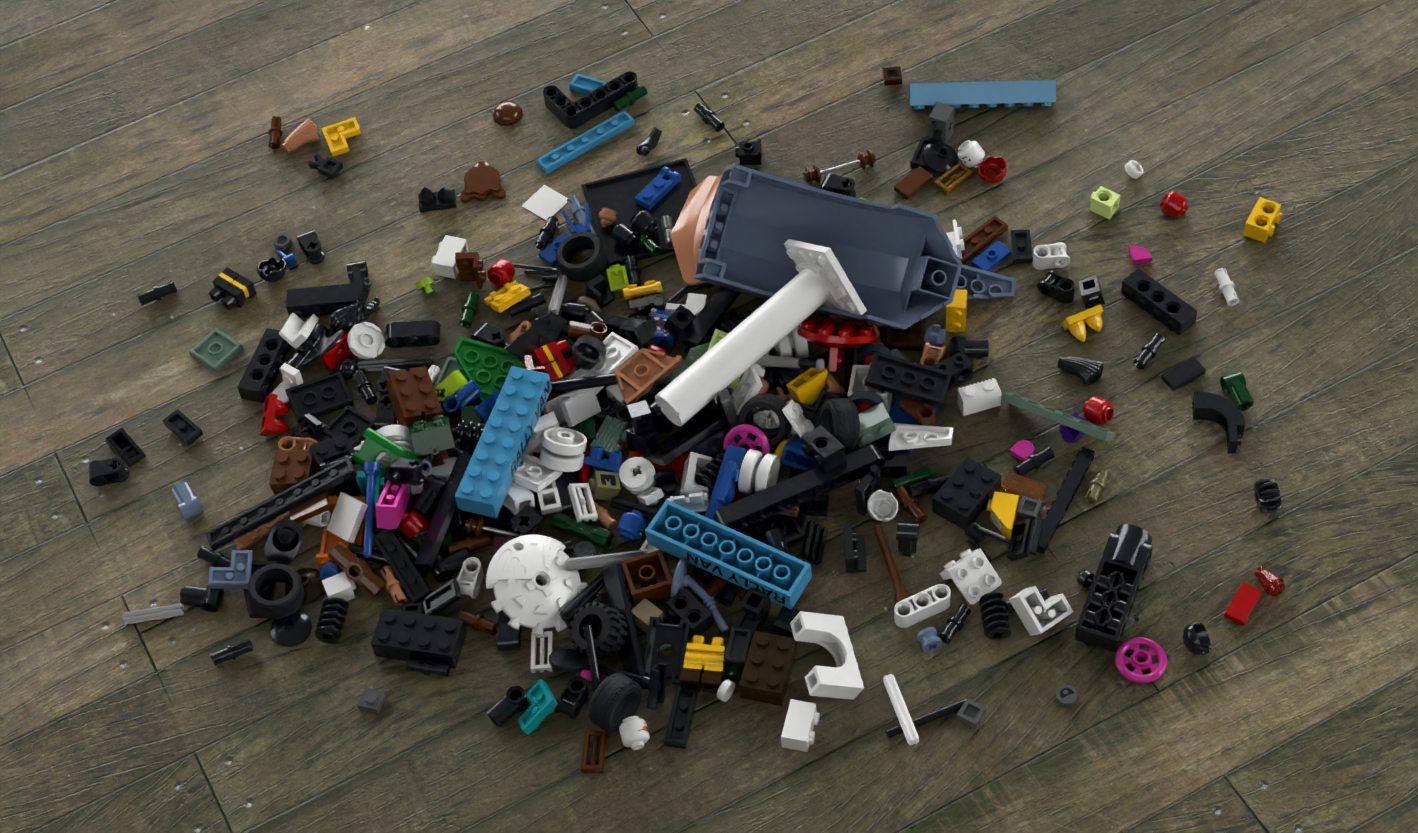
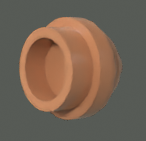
[598,208,617,228]

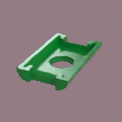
[351,427,420,481]

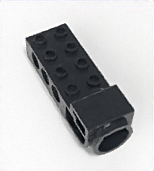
[1075,524,1153,652]

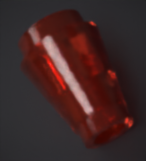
[1255,566,1285,597]

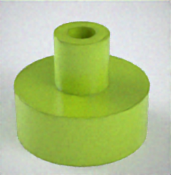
[415,275,435,294]

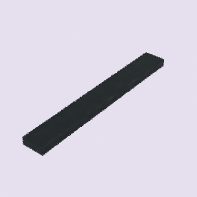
[205,456,357,551]

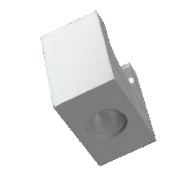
[542,388,601,427]

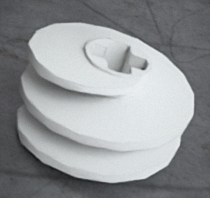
[619,457,656,495]

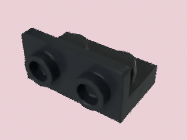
[843,524,867,573]

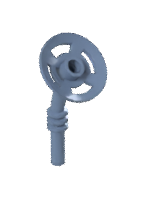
[671,558,729,633]

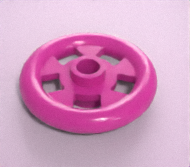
[723,424,770,457]
[1115,637,1167,683]

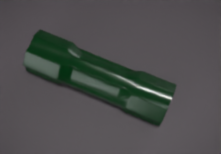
[551,511,614,549]

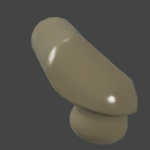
[577,296,602,315]

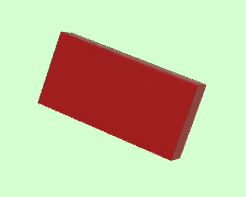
[1224,582,1263,626]

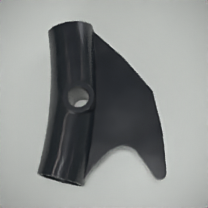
[286,324,344,373]

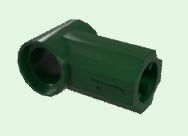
[1220,372,1254,412]

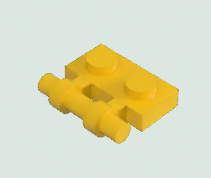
[484,280,531,313]

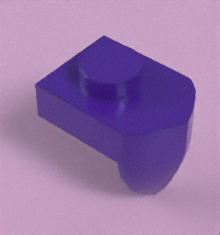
[1059,412,1085,443]

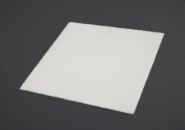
[522,185,568,221]

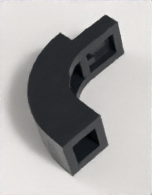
[1192,392,1245,453]

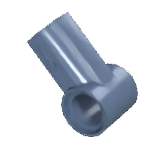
[171,481,204,521]

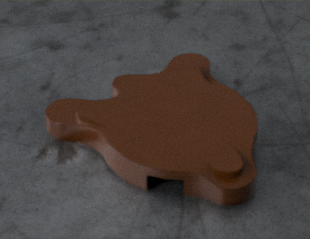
[460,161,506,203]

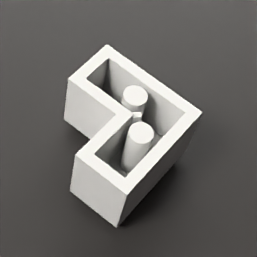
[1009,586,1074,636]

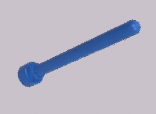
[363,461,380,558]

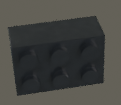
[932,456,1001,531]

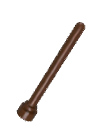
[874,524,910,604]

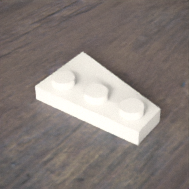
[889,423,954,451]

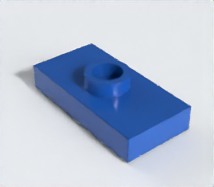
[539,232,570,267]
[971,241,1012,272]

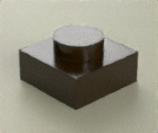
[882,66,902,86]

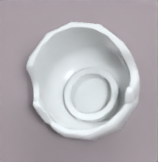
[867,490,898,522]

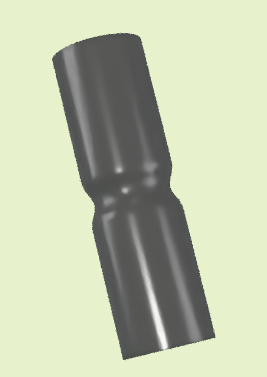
[661,215,674,249]

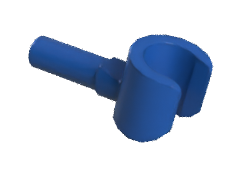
[276,249,296,267]

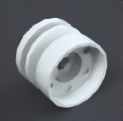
[376,425,415,468]

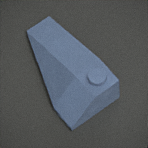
[956,265,1016,299]

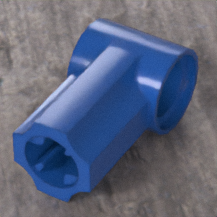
[443,380,483,417]

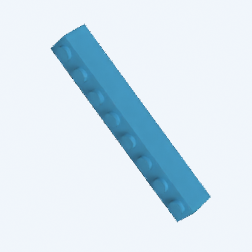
[910,80,1056,109]

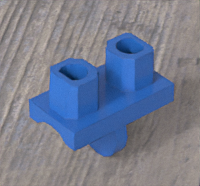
[584,445,623,473]

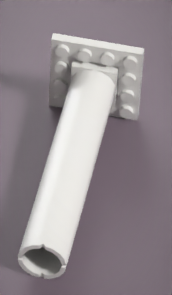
[655,239,867,426]

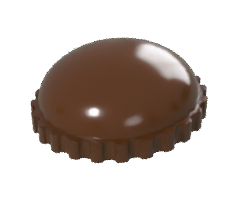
[492,101,523,126]

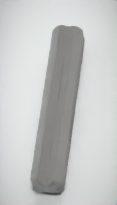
[122,603,184,625]

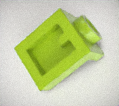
[606,264,629,293]

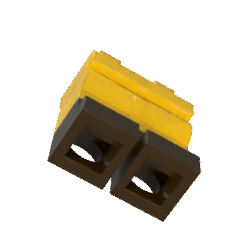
[679,635,726,693]

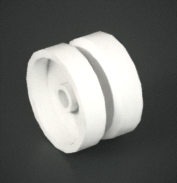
[774,324,809,359]
[539,427,587,472]
[738,449,780,494]

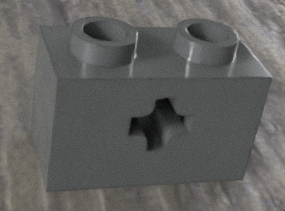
[929,102,955,144]

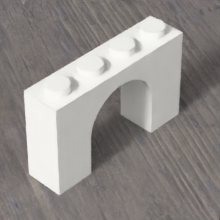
[790,611,864,700]

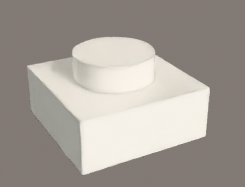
[637,487,664,506]

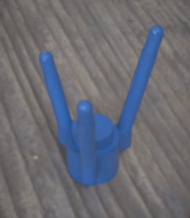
[561,203,592,234]

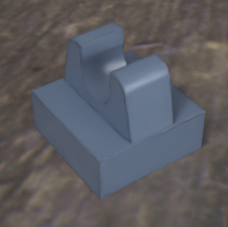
[924,324,947,347]

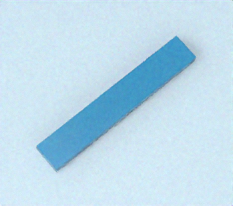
[536,110,635,174]

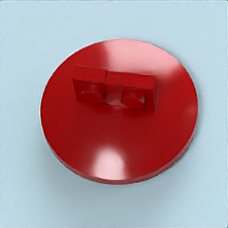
[797,318,876,372]

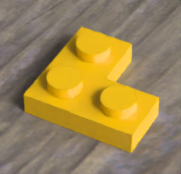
[321,117,361,157]

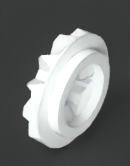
[753,410,780,429]

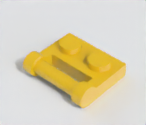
[622,280,663,300]

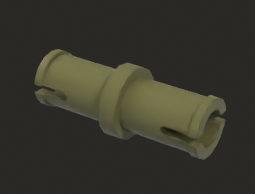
[1084,467,1110,505]

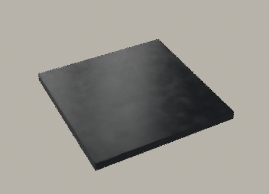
[581,158,697,267]

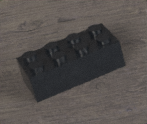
[371,608,467,669]

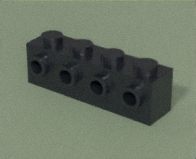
[286,282,365,318]

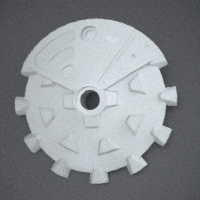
[486,535,588,636]

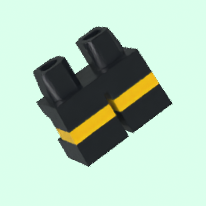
[209,267,257,310]

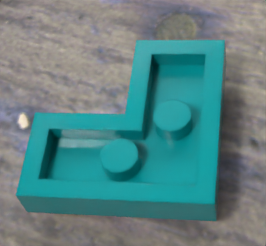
[517,679,558,735]

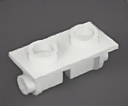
[667,491,709,513]

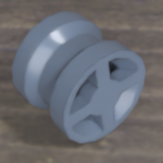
[916,627,943,653]

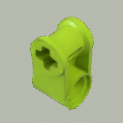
[434,370,468,406]

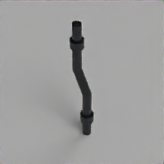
[624,282,715,318]

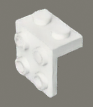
[772,400,814,438]
[939,548,1002,605]

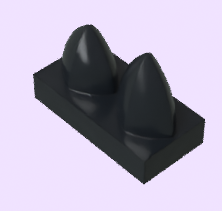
[418,187,456,212]

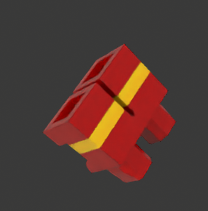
[532,340,576,382]

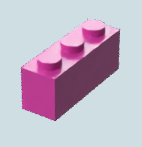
[375,480,410,530]

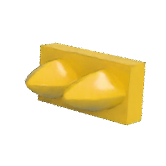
[1062,304,1104,342]

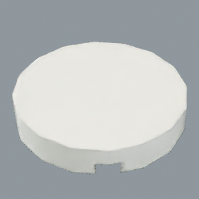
[347,322,385,360]

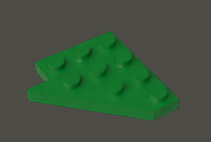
[454,336,528,403]

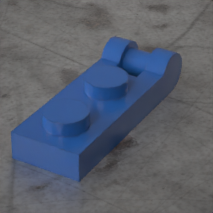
[635,166,681,210]

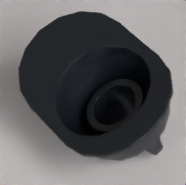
[571,335,607,371]
[264,519,304,565]

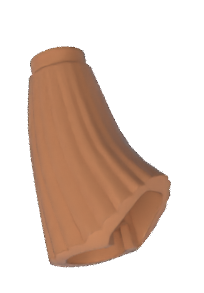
[281,118,319,153]

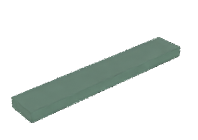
[1001,393,1115,441]

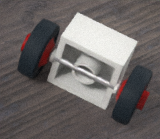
[847,343,892,414]

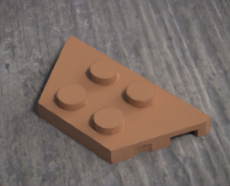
[614,348,683,406]

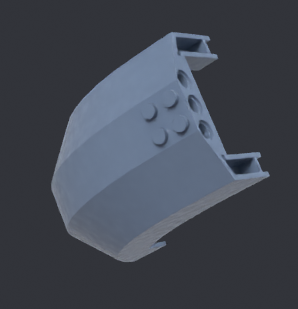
[694,164,963,330]

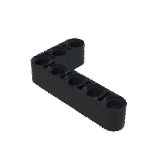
[543,71,638,129]

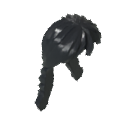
[329,278,381,333]

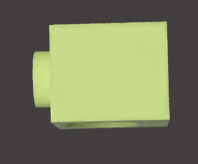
[1089,186,1120,219]

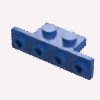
[704,445,747,521]

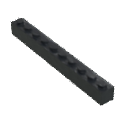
[1036,447,1095,555]

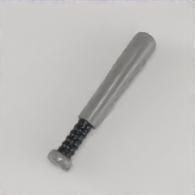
[754,355,825,371]

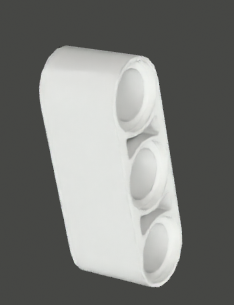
[894,584,951,628]

